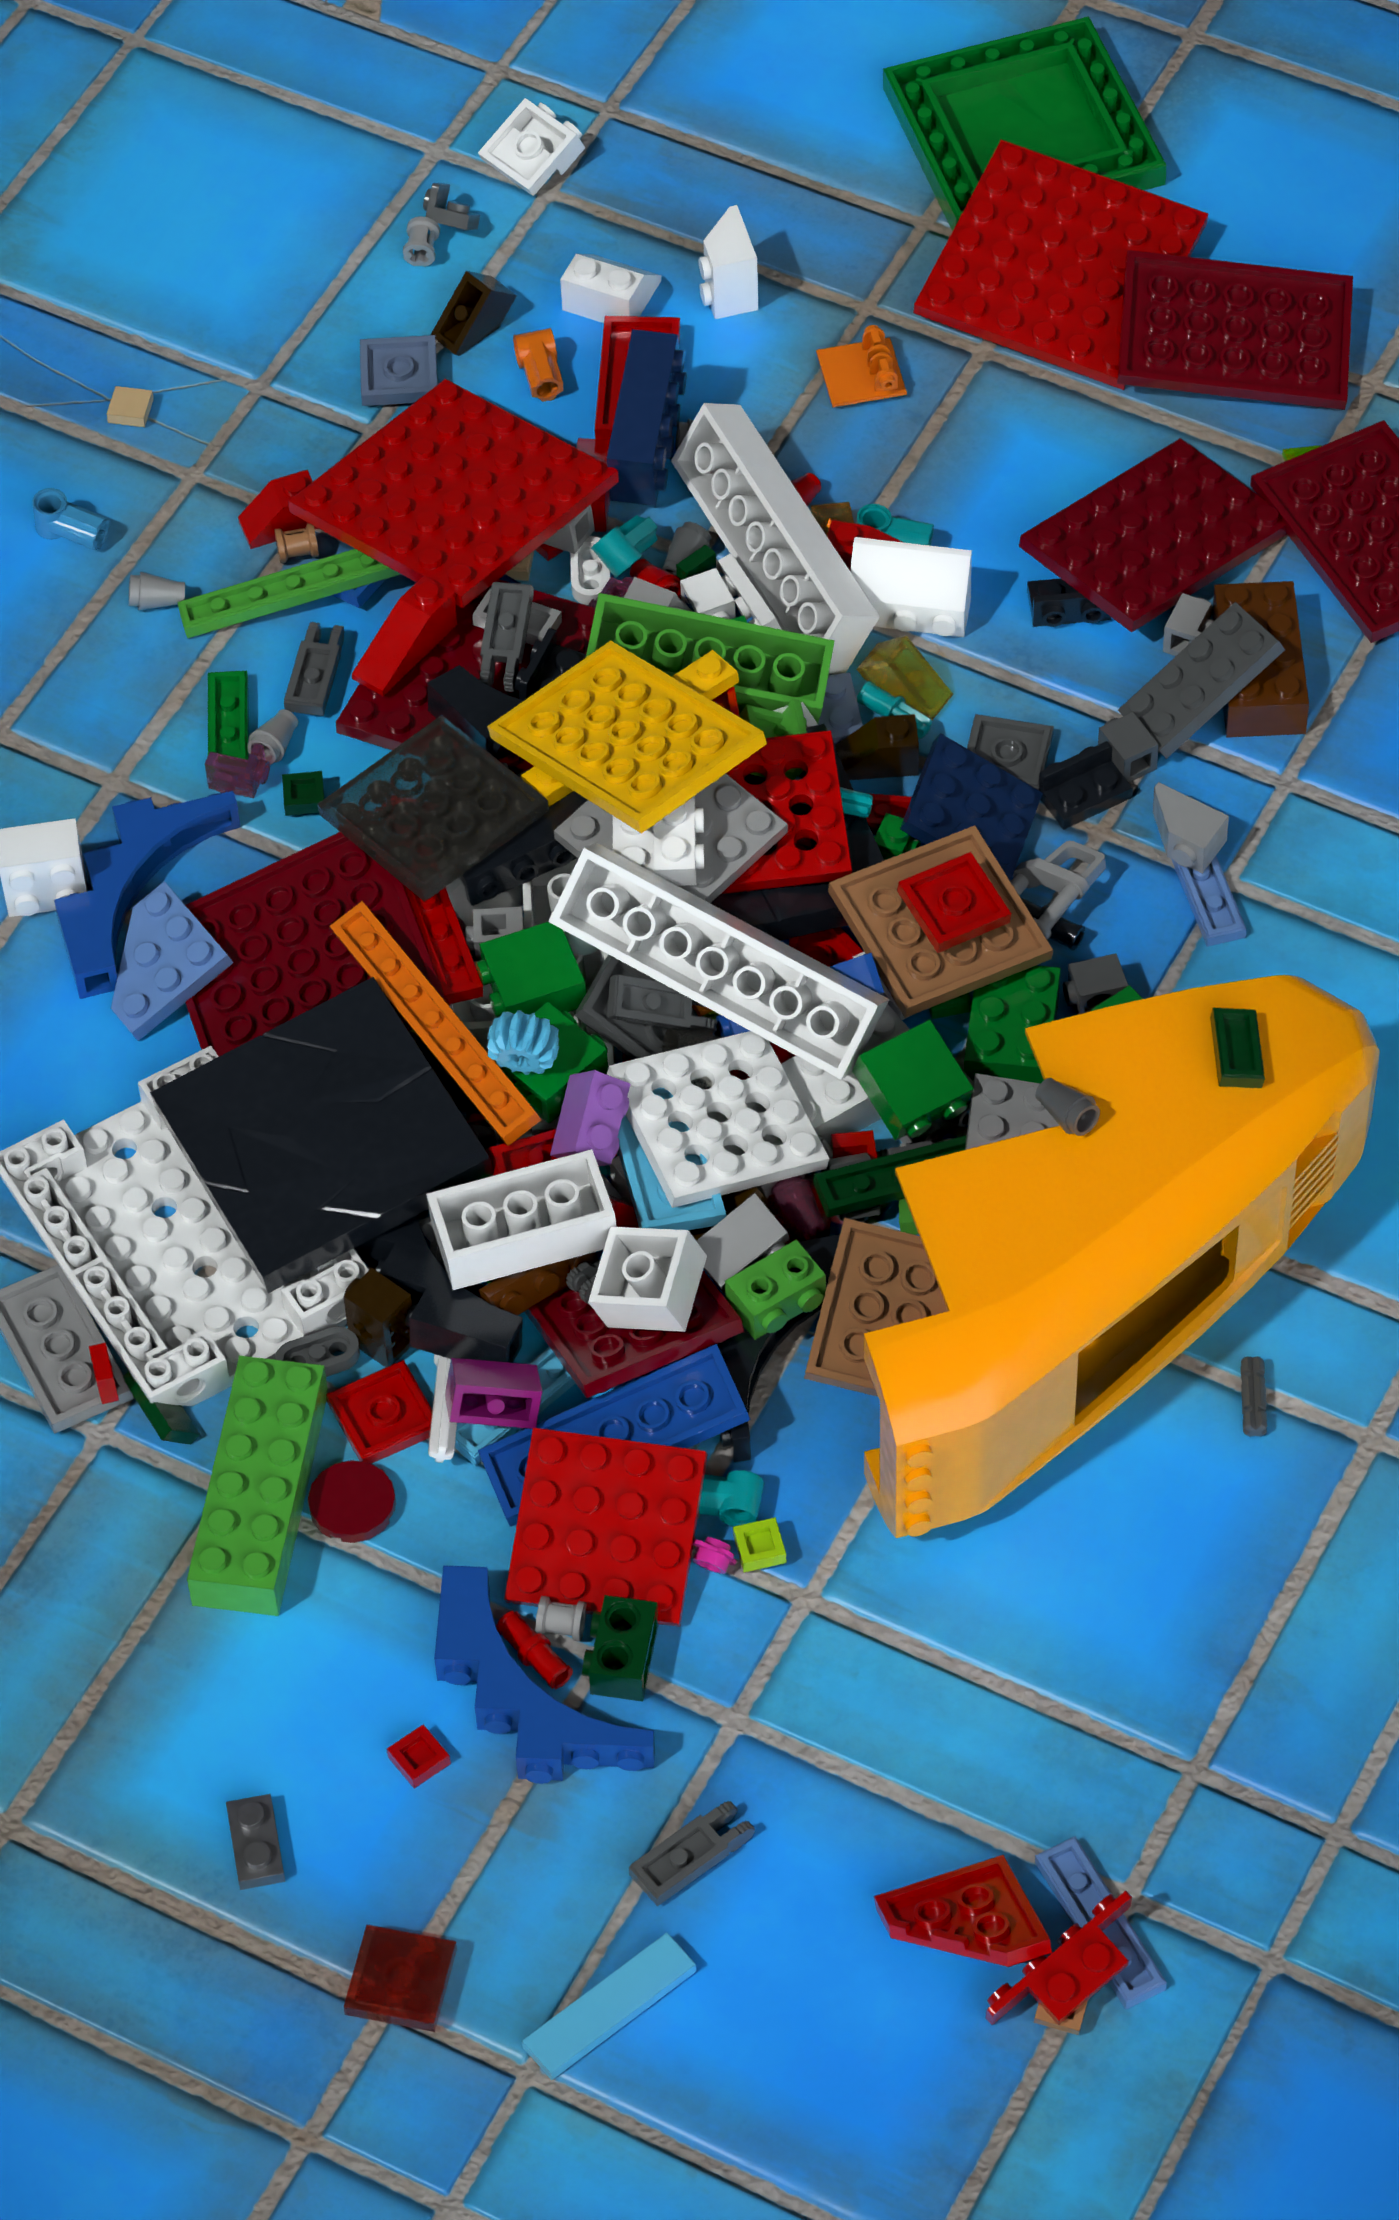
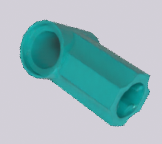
[856,504,934,546]
[591,515,658,578]
[698,1470,764,1527]

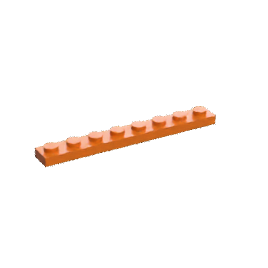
[330,901,541,1146]

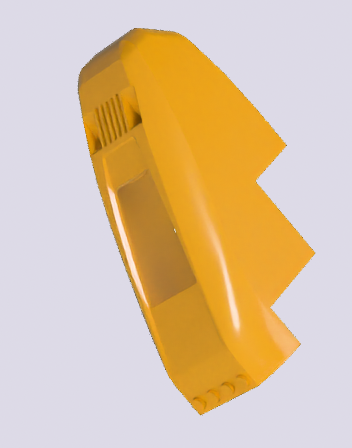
[864,975,1380,1538]

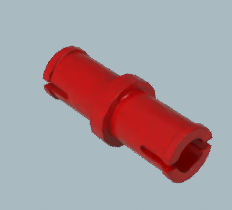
[496,1611,573,1689]

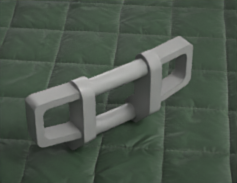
[1011,841,1106,940]

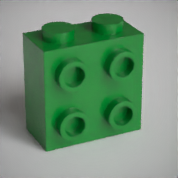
[476,922,586,1018]
[487,1002,609,1124]
[852,1019,974,1141]

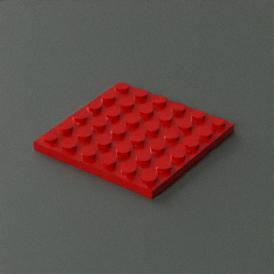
[913,139,1209,390]
[288,379,619,608]

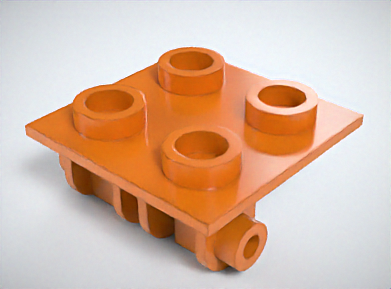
[816,325,907,408]

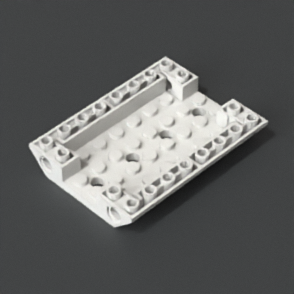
[0,1046,369,1406]

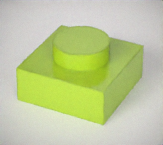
[733,1517,786,1573]

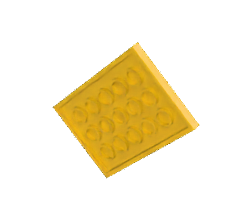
[487,640,767,834]

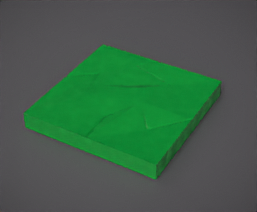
[883,16,1167,231]

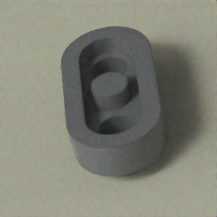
[275,1326,360,1377]

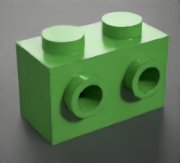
[725,1239,826,1340]

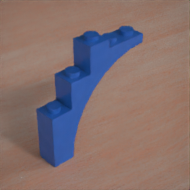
[54,791,241,999]
[434,1565,655,1784]

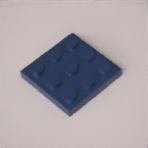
[900,733,1043,882]

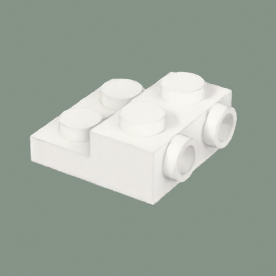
[478,98,585,196]
[612,796,704,886]

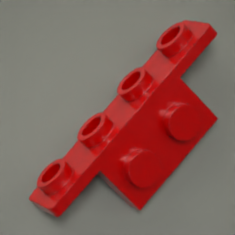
[986,1891,1132,2025]

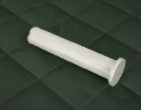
[428,1354,457,1463]

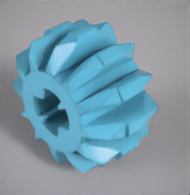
[487,1010,559,1075]

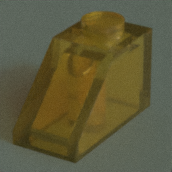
[857,635,953,720]

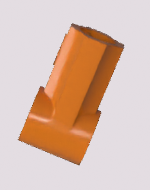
[513,328,564,402]

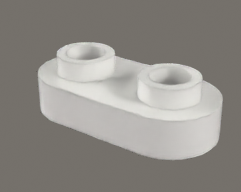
[570,536,611,605]

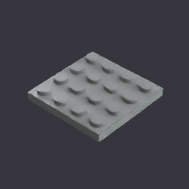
[554,774,788,903]

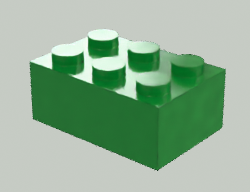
[964,965,1060,1084]

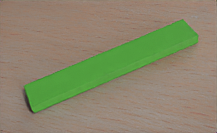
[177,549,400,639]

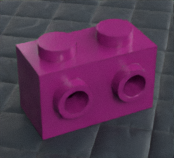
[445,1358,542,1429]

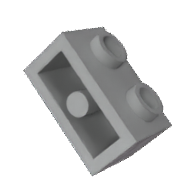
[697,1193,790,1293]

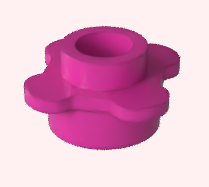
[693,1537,737,1574]

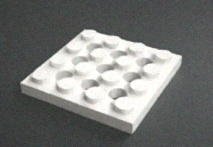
[607,1031,830,1208]

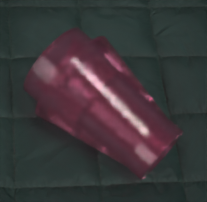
[771,1175,826,1239]

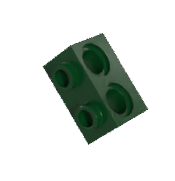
[582,1595,659,1702]

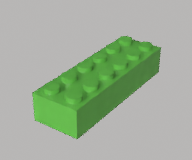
[586,593,834,724]
[187,1356,328,1616]

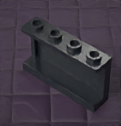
[423,768,587,906]

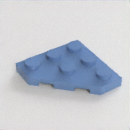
[111,881,234,1041]

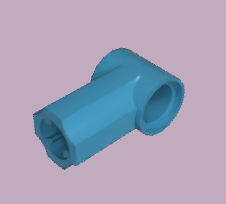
[32,488,110,550]

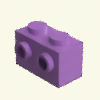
[550,1070,630,1167]

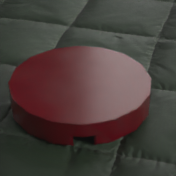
[308,1460,396,1543]

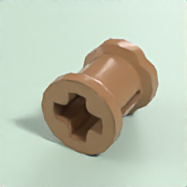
[274,524,319,563]

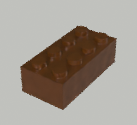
[1212,581,1309,738]

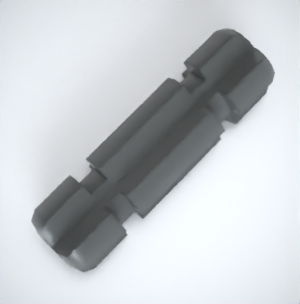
[1240,1356,1267,1437]

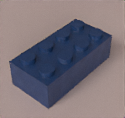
[606,329,687,506]

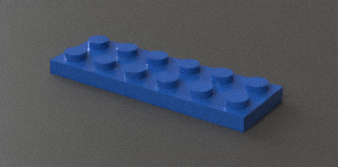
[478,1344,751,1527]

